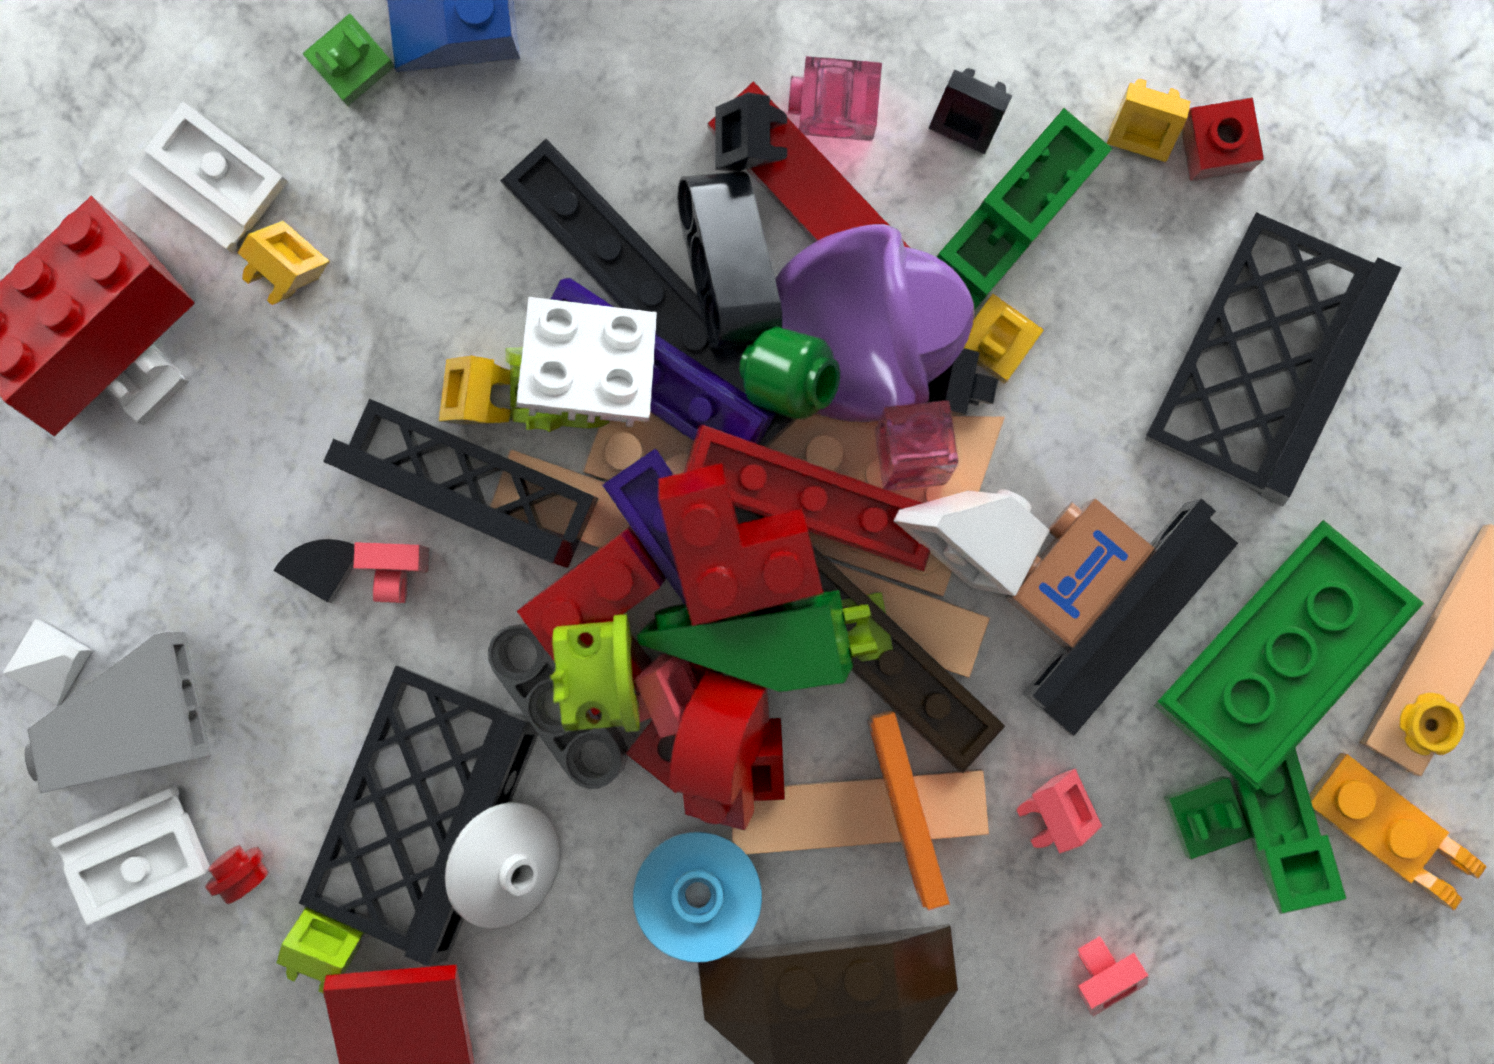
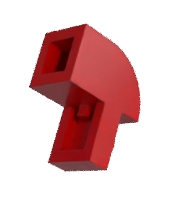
[670,671,770,831]

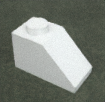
[894,489,1050,596]

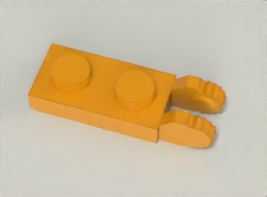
[1309,753,1487,911]

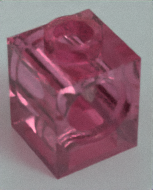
[788,56,882,141]
[874,401,959,491]

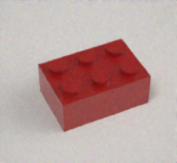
[0,195,195,437]

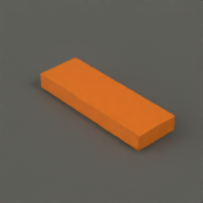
[867,710,950,910]

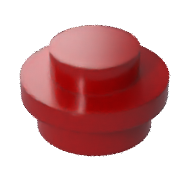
[205,845,269,904]

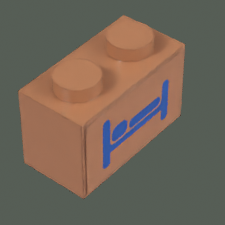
[1004,498,1155,647]

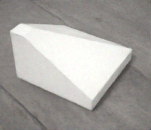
[3,619,93,705]

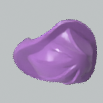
[775,224,974,422]

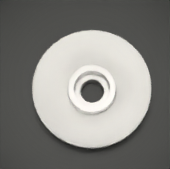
[445,802,560,928]

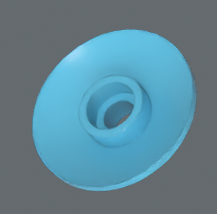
[633,832,762,962]

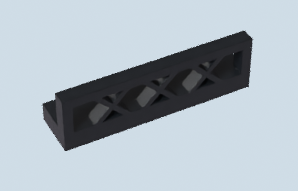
[323,398,599,568]
[1022,498,1238,736]

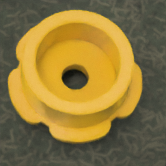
[1399,692,1465,756]

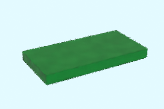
[1154,520,1424,793]

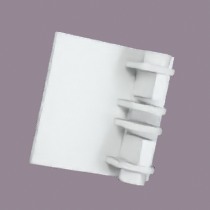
[516,297,657,427]

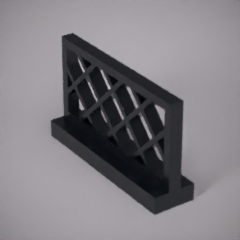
[1145,212,1402,506]
[299,665,538,966]

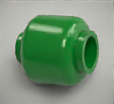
[739,327,841,420]

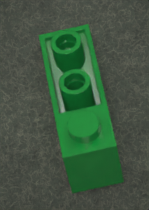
[637,590,854,692]

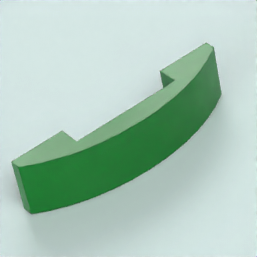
[1231,748,1347,914]

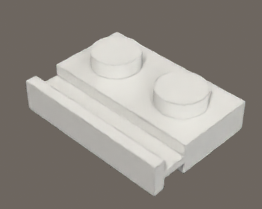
[126,101,288,254]
[50,786,210,926]

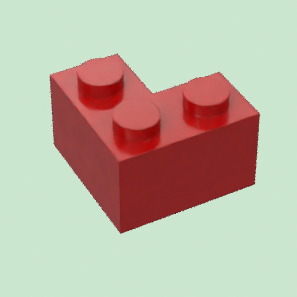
[658,463,823,626]
[516,526,666,716]

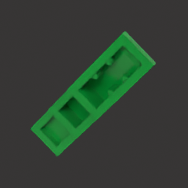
[936,108,1113,311]

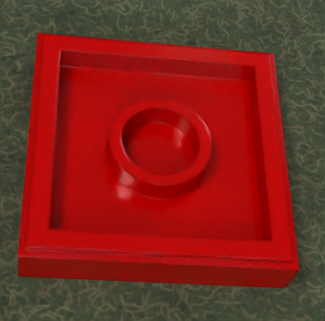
[323,964,474,1064]

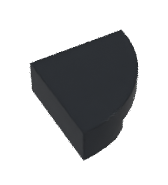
[273,539,354,603]

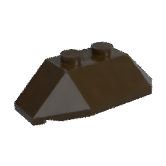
[698,924,958,1064]

